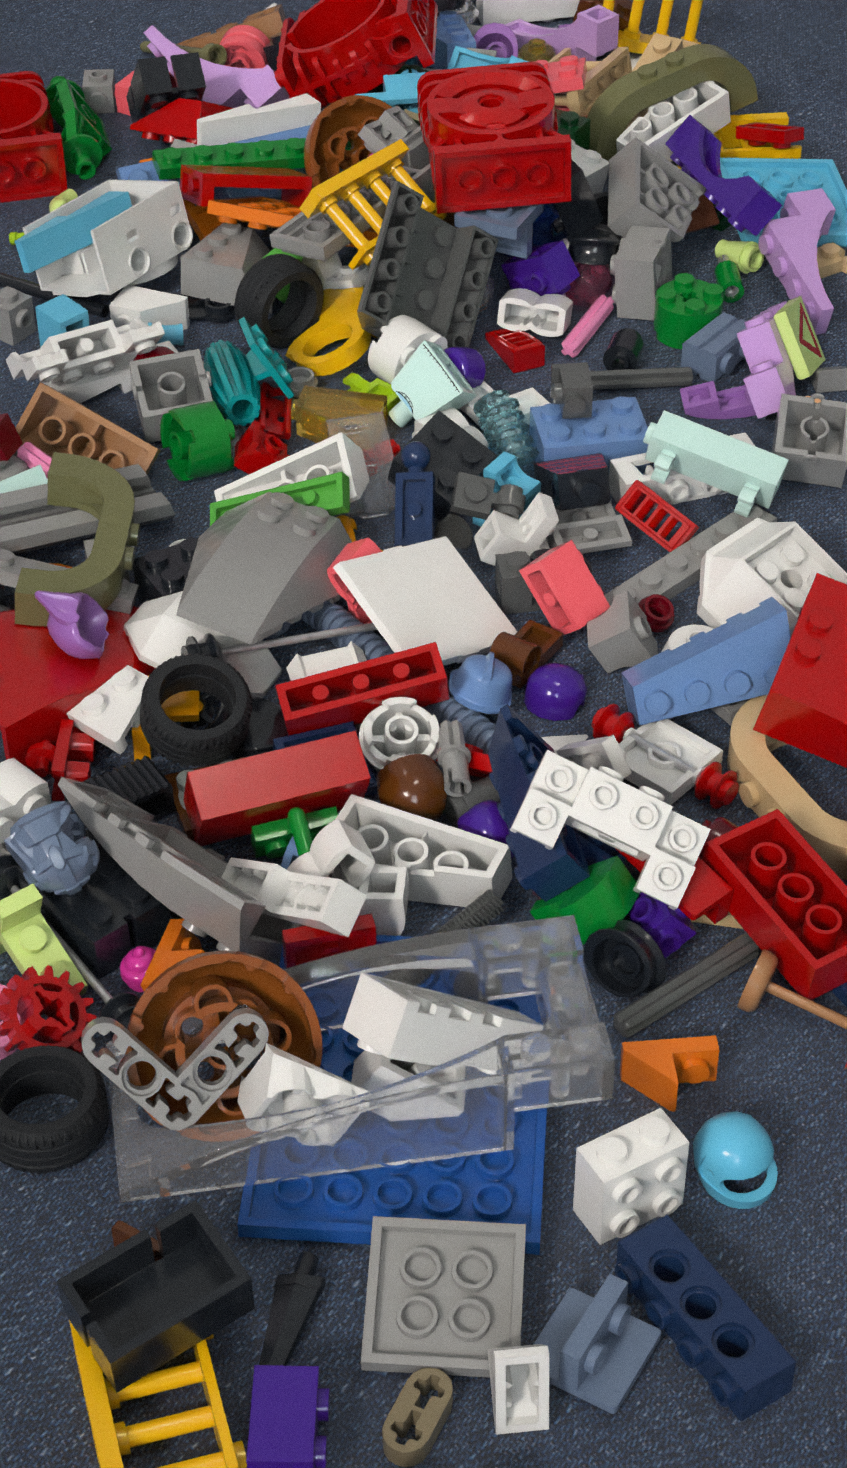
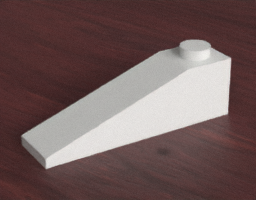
[214,432,370,503]

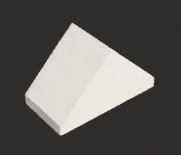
[487,1344,549,1435]

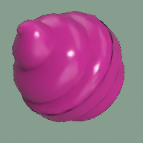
[120,946,156,992]

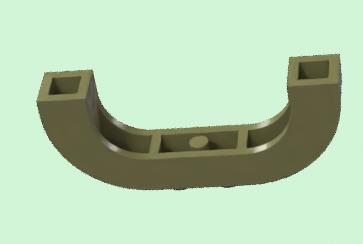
[587,44,758,161]
[15,452,140,626]

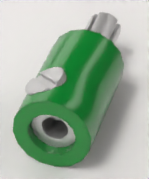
[714,255,744,303]

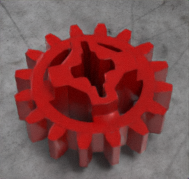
[0,965,97,1053]

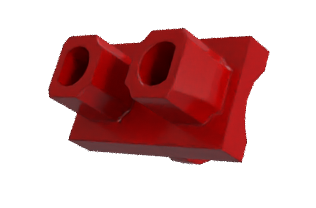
[25,719,96,801]

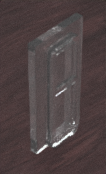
[326,411,395,518]

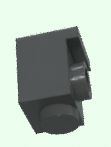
[550,362,593,419]
[495,551,540,614]

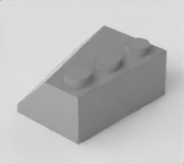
[608,137,706,242]
[181,222,276,314]

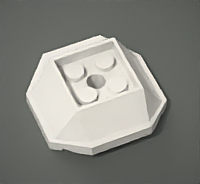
[697,517,847,636]

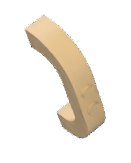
[727,694,847,880]

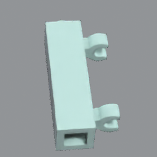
[643,410,789,518]

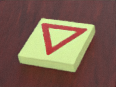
[773,296,826,380]

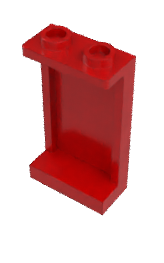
[180,164,313,207]

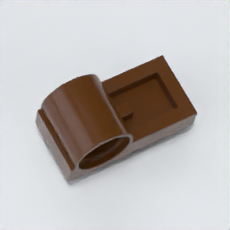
[490,620,564,689]

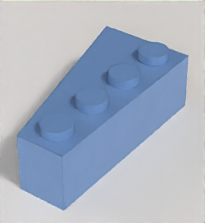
[415,11,476,70]
[621,597,791,725]

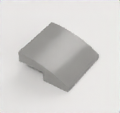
[546,501,632,554]

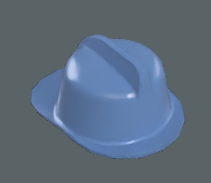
[448,652,513,714]

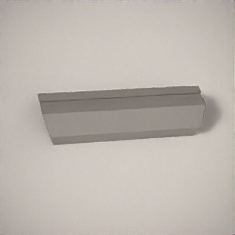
[0,464,175,555]

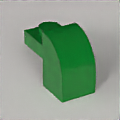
[530,856,640,945]

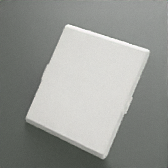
[333,536,518,666]

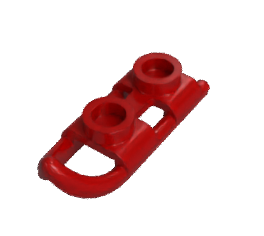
[257,381,292,440]

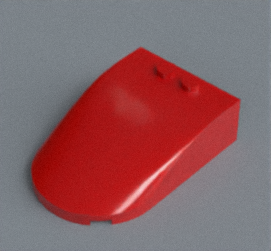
[753,573,847,768]
[0,606,156,769]

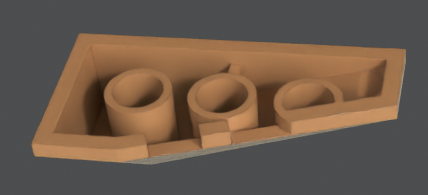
[175,4,286,48]
[15,382,161,475]

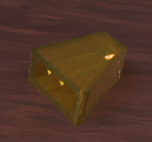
[291,385,388,451]

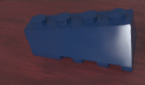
[488,704,590,902]

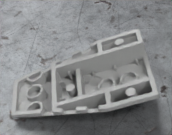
[176,492,352,645]
[57,777,304,961]

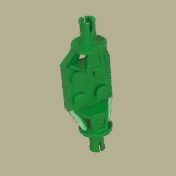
[45,76,112,180]

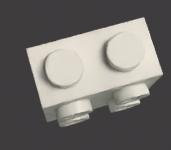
[573,1108,689,1245]

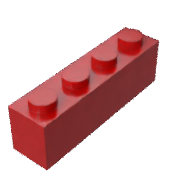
[275,642,449,736]

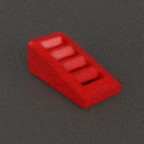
[485,328,545,374]
[615,480,699,552]

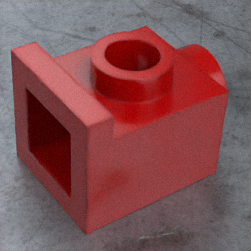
[234,420,290,474]

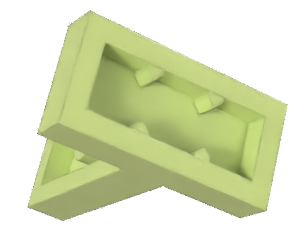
[0,884,88,996]

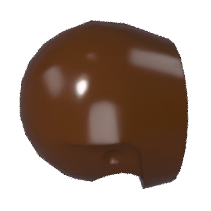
[377,754,447,821]

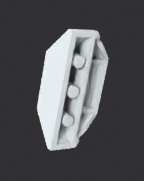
[123,591,282,698]

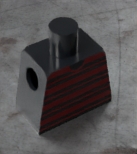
[533,453,611,510]

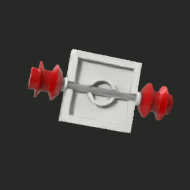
[591,703,739,809]

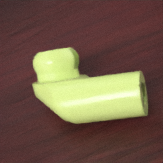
[49,189,78,212]

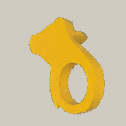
[285,287,378,376]

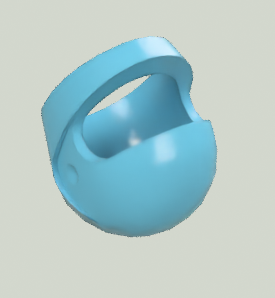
[693,1111,778,1209]

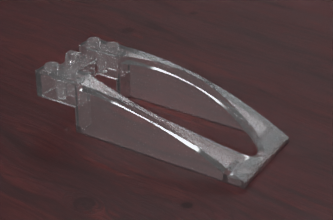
[106,915,615,1203]

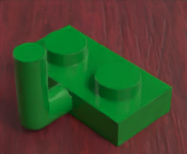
[251,806,338,858]

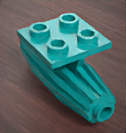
[204,317,295,426]

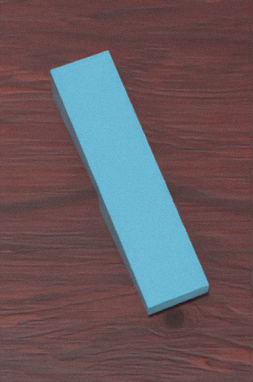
[15,191,132,273]

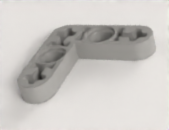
[81,1008,269,1131]

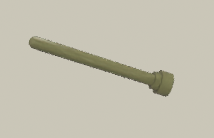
[140,41,227,65]

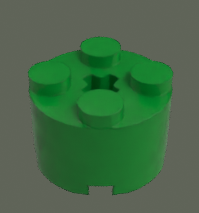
[654,273,724,350]
[160,401,235,481]

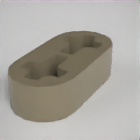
[382,1367,453,1467]

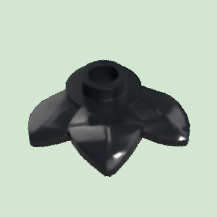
[181,294,235,323]

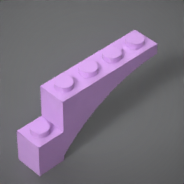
[505,5,619,61]
[144,25,290,108]
[758,188,836,335]
[737,301,796,419]

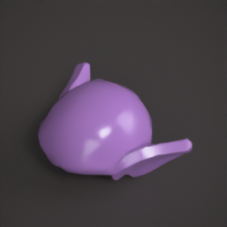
[34,590,109,659]

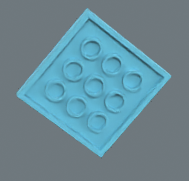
[720,157,847,247]

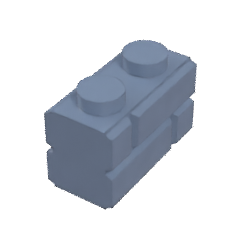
[681,312,746,382]

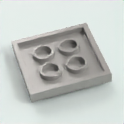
[361,1216,526,1378]

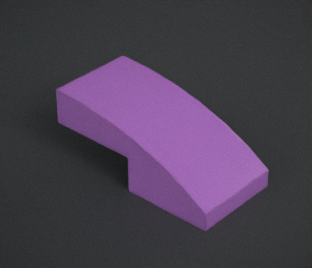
[680,381,756,419]

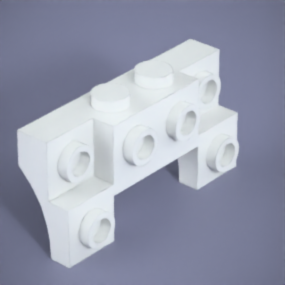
[6,318,165,384]
[510,750,711,910]

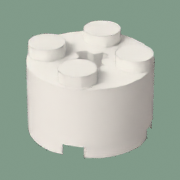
[368,315,448,384]

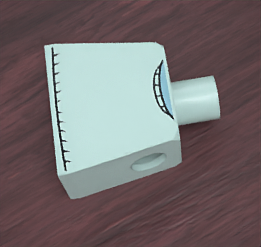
[388,340,478,428]

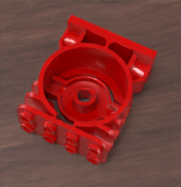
[274,0,438,109]
[417,62,571,214]
[0,71,68,203]

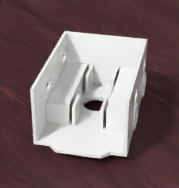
[23,180,193,297]

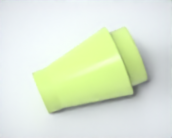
[715,239,764,274]

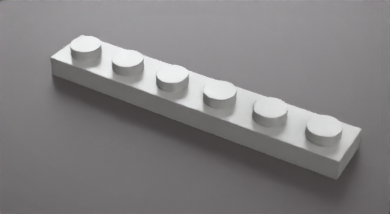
[601,505,777,615]

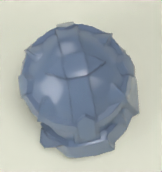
[4,801,100,896]

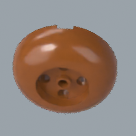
[304,95,392,188]
[125,950,322,1147]

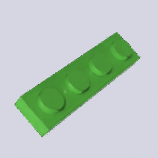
[210,472,350,526]

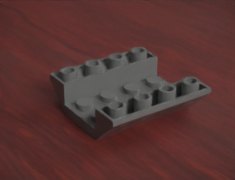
[357,181,499,348]

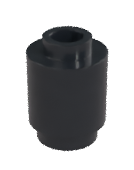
[603,328,644,370]

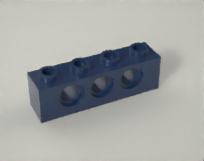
[614,1214,796,1421]

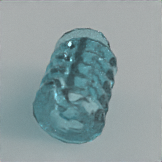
[473,389,539,468]

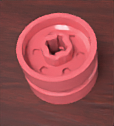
[220,25,270,69]

